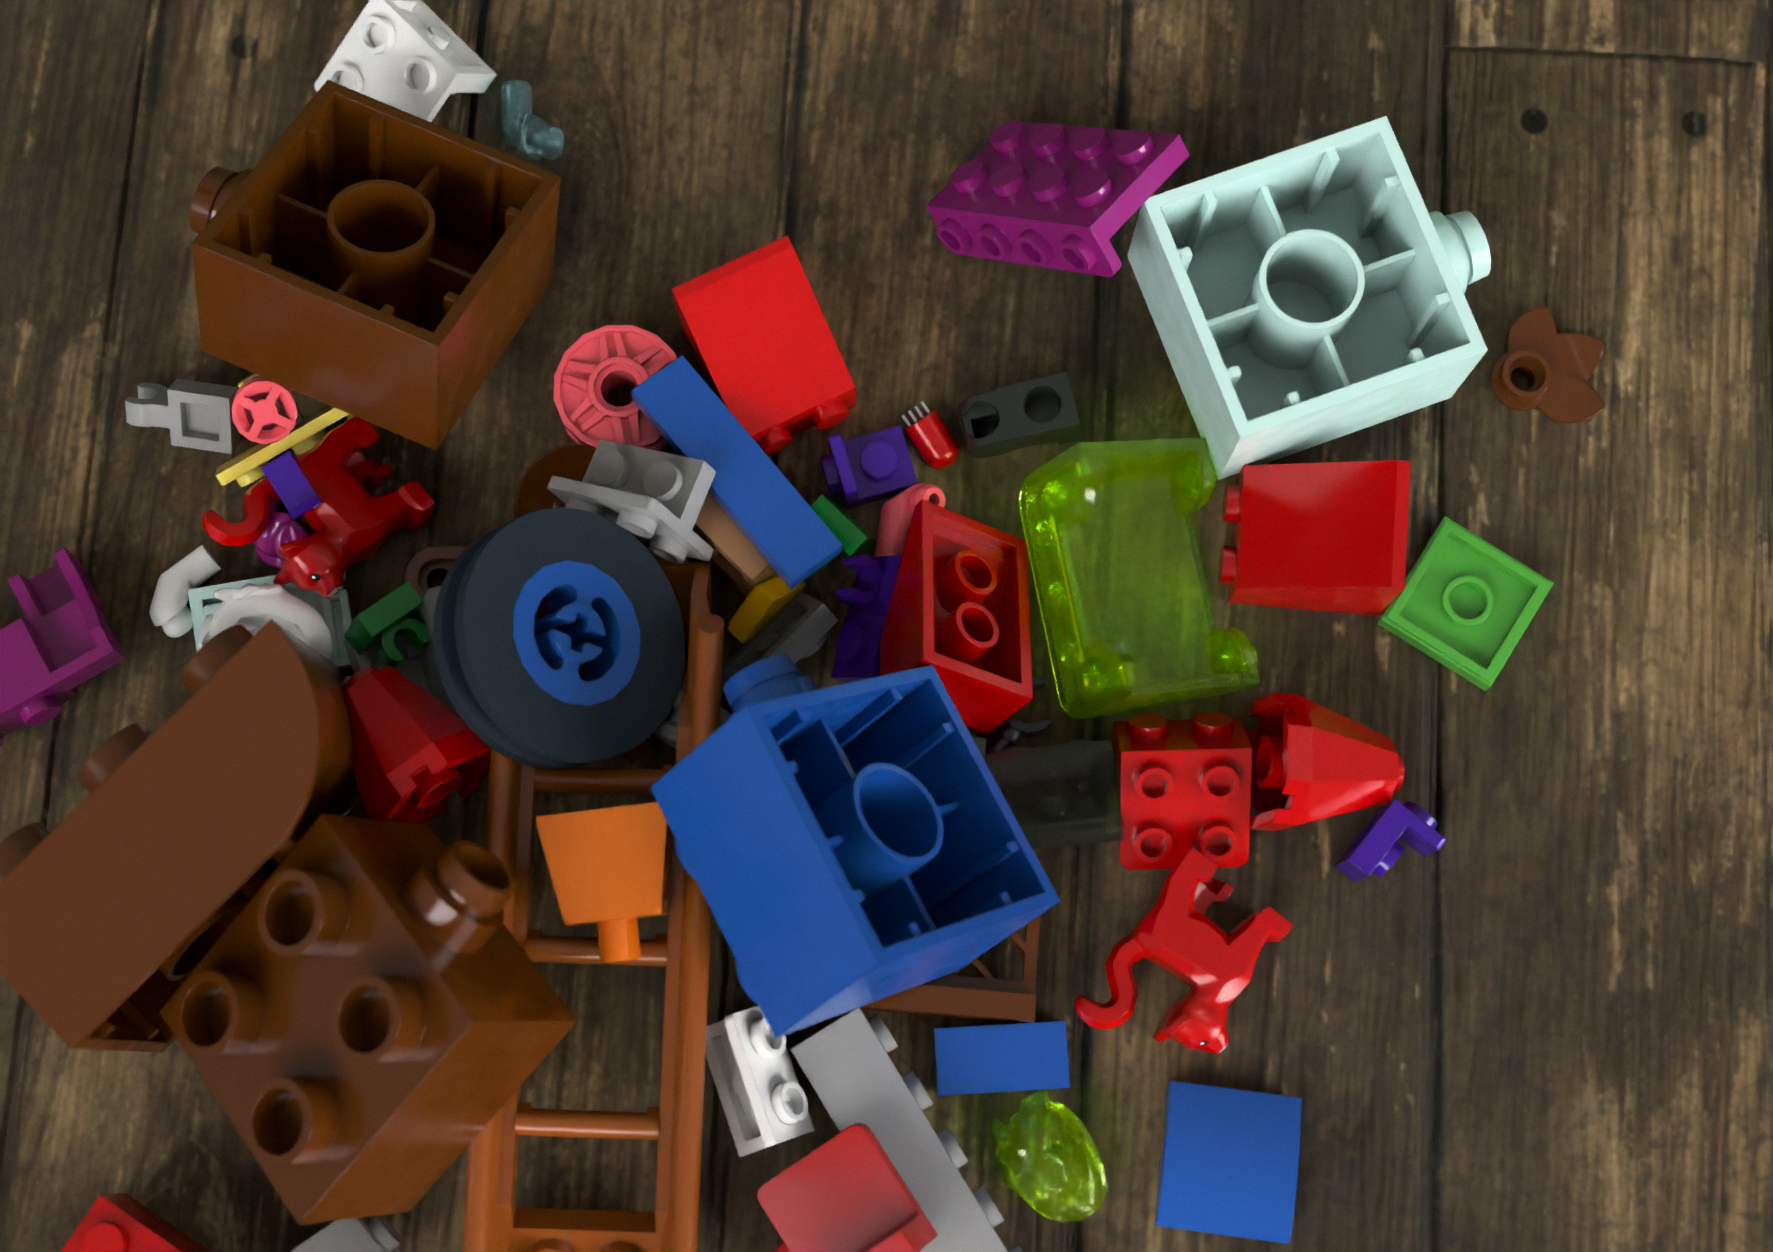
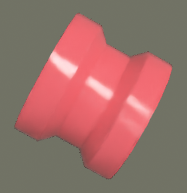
[231,376,298,444]

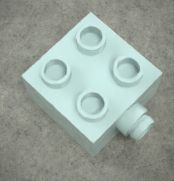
[1127,116,1491,480]

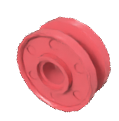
[554,325,677,452]

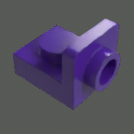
[820,425,918,509]
[1335,799,1446,882]

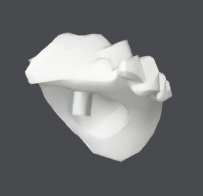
[197,582,333,660]

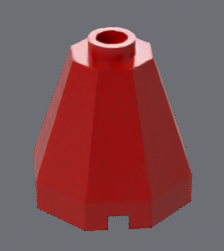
[343,666,491,824]
[1245,693,1405,831]

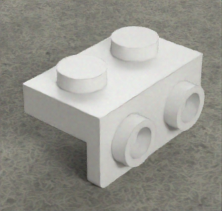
[706,1006,815,1158]

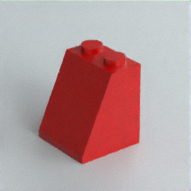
[671,235,856,456]
[1218,460,1411,616]

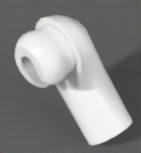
[149,544,222,638]

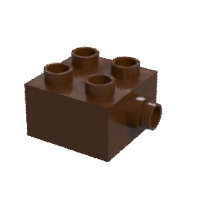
[189,80,561,450]
[159,814,577,1225]

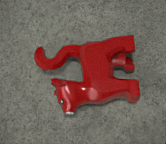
[201,416,435,599]
[1074,847,1293,1055]

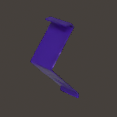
[261,451,322,520]

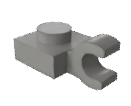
[125,379,240,454]

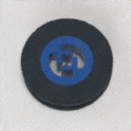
[433,508,686,770]

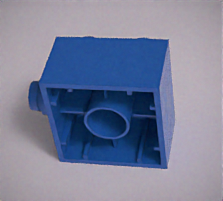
[650,654,1060,1038]

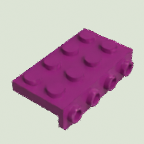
[926,120,1190,277]

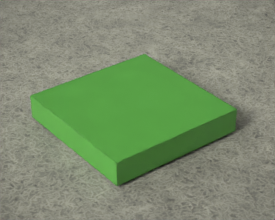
[1376,516,1554,691]

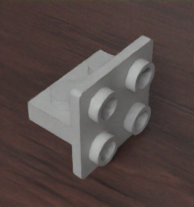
[547,439,716,564]

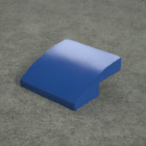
[1155,1080,1302,1244]

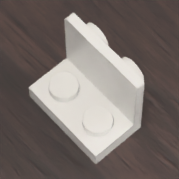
[314,0,497,122]

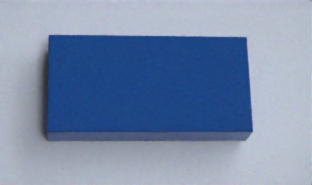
[934,1021,1070,1096]

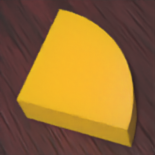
[727,574,806,644]

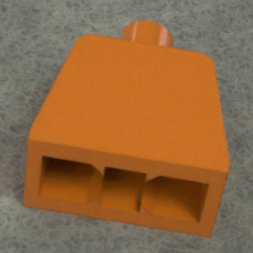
[536,802,673,964]

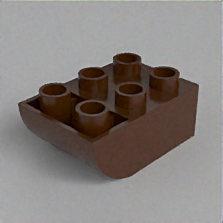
[0,619,372,1052]

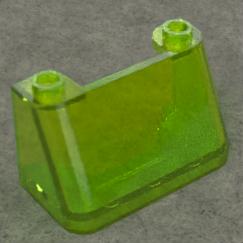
[1019,437,1261,719]

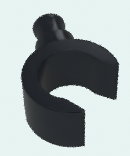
[986,676,1053,761]

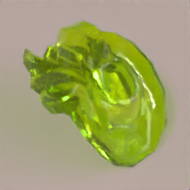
[993,1089,1108,1222]

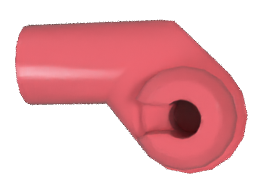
[874,483,946,557]

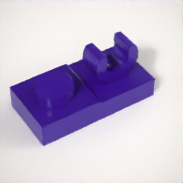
[831,555,902,683]

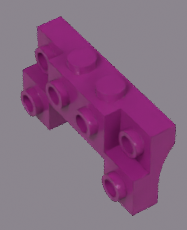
[0,548,127,747]

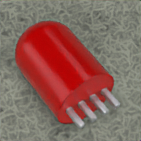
[902,402,959,469]

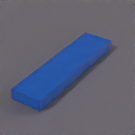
[631,355,843,590]

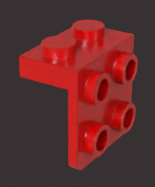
[1112,712,1252,870]
[758,1123,938,1252]

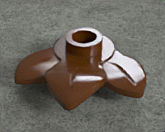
[1490,306,1606,424]

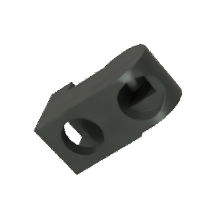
[957,371,1082,458]

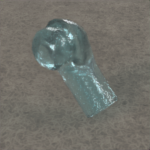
[501,80,565,160]

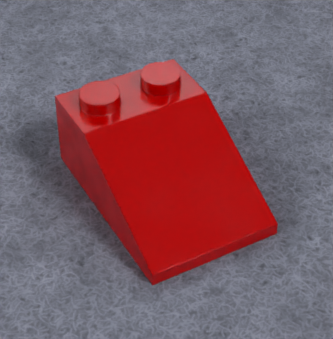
[880,499,1033,734]

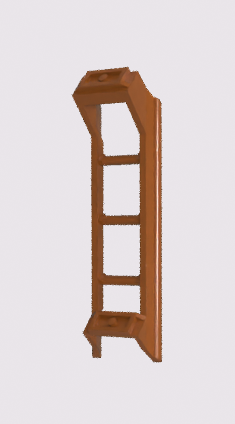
[462,552,724,1252]

